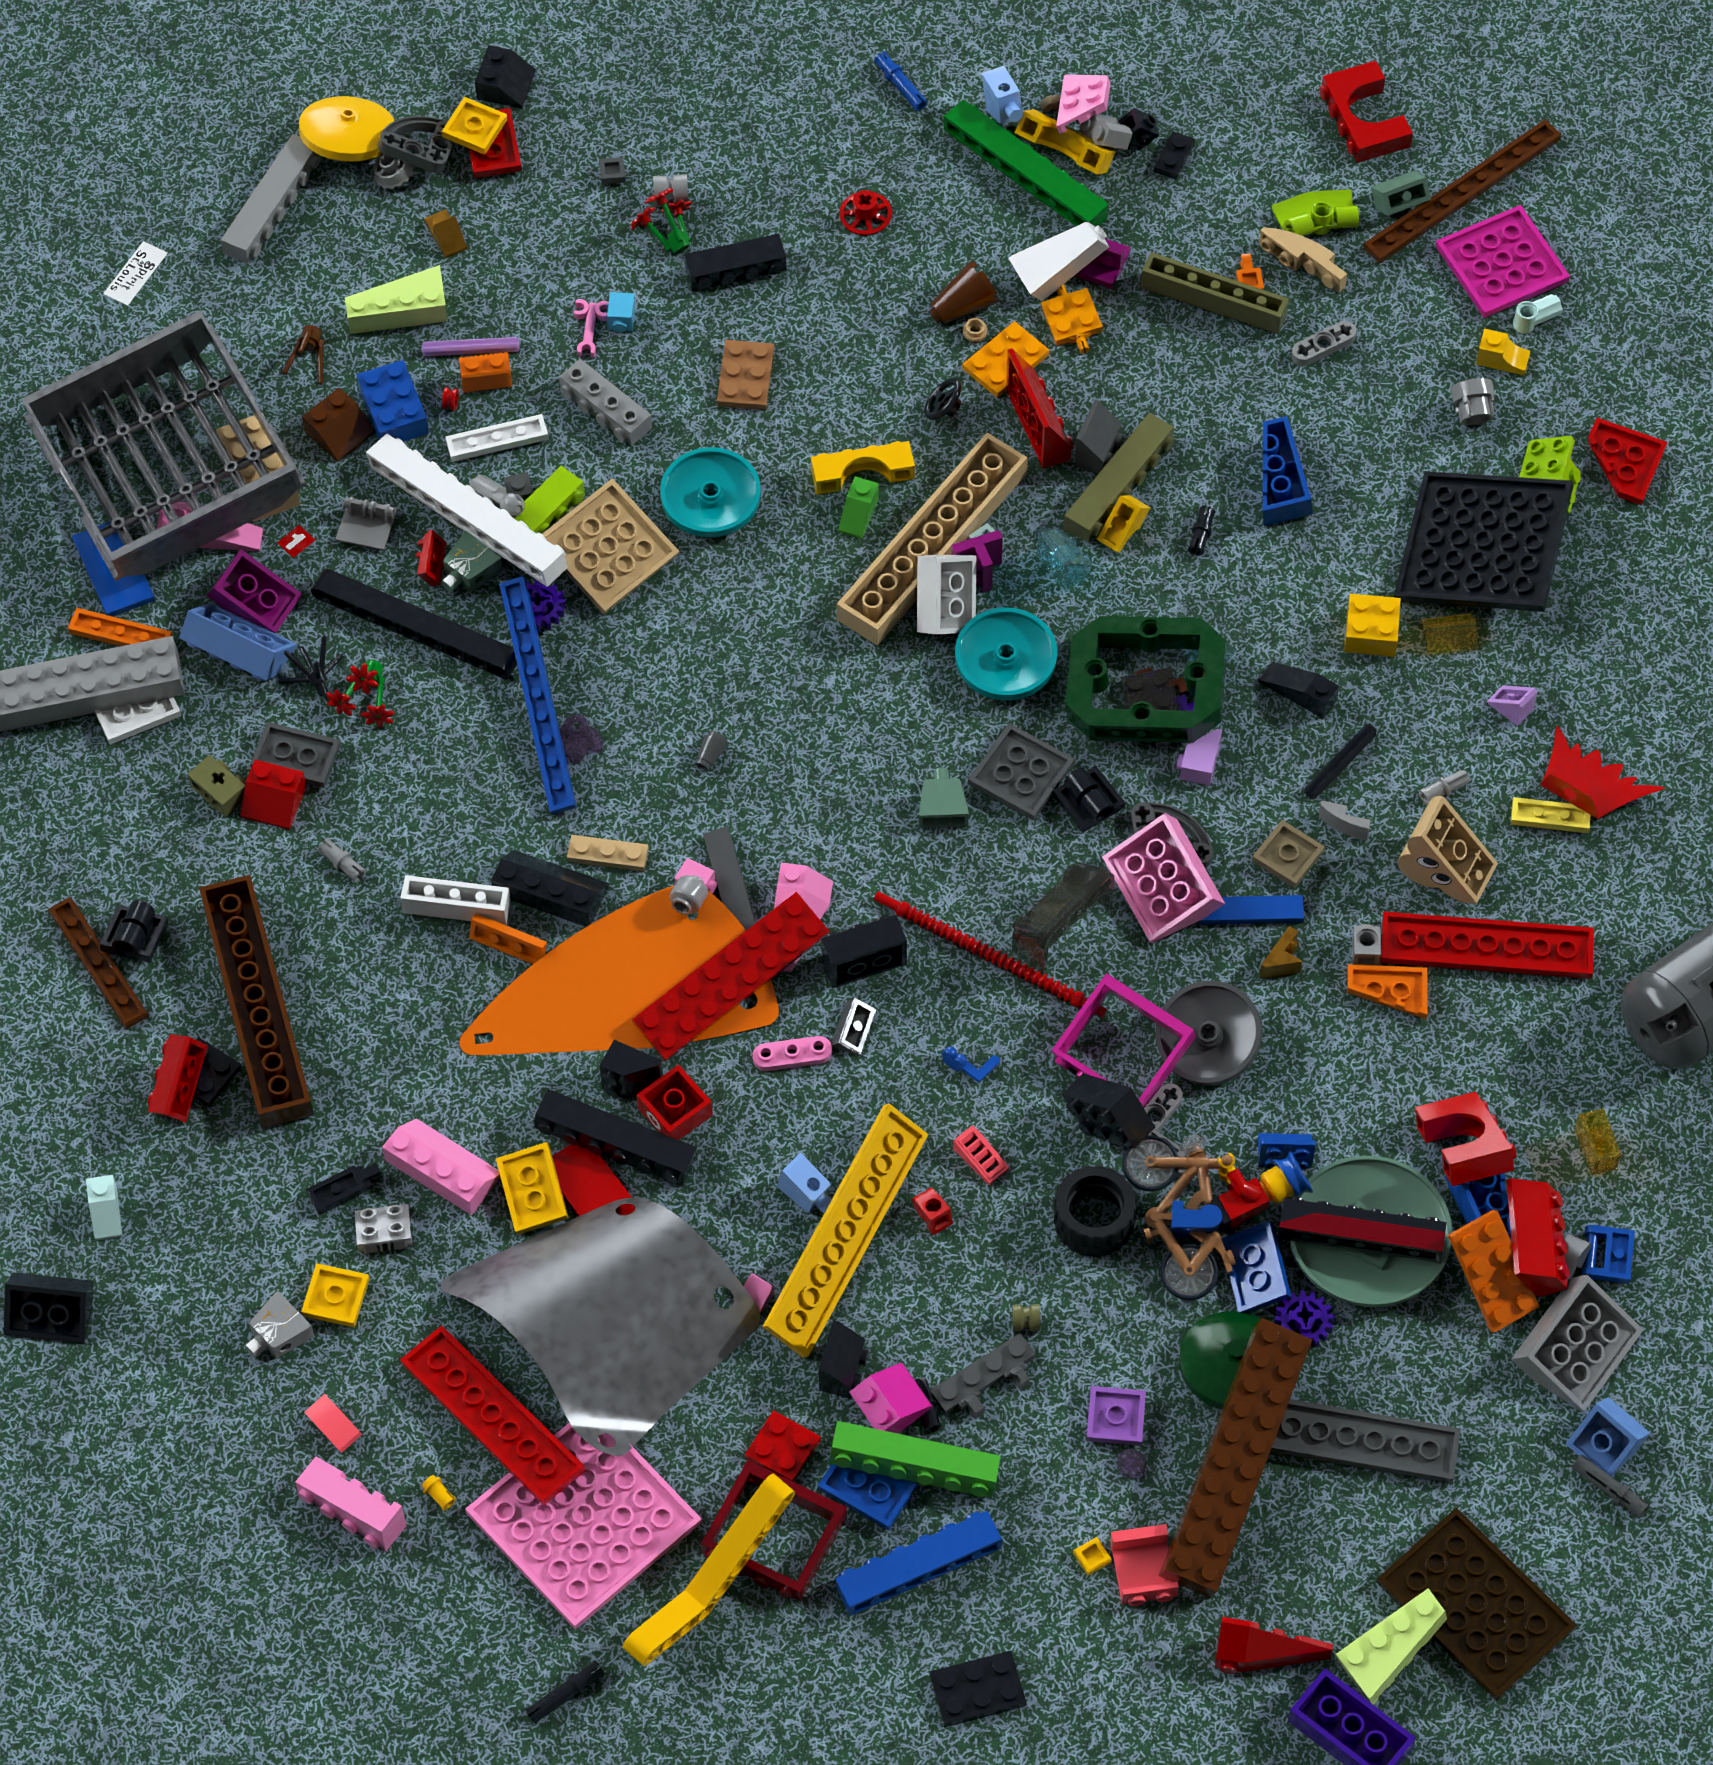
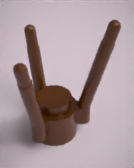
[282,325,325,385]

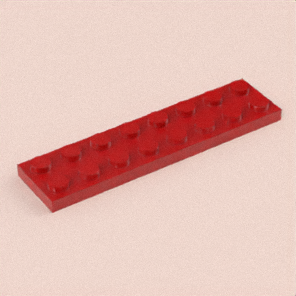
[632,892,830,1062]
[1380,912,1594,979]
[400,1325,586,1506]

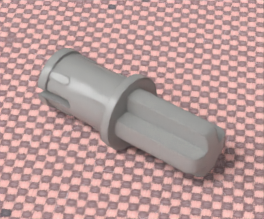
[1419,770,1470,805]

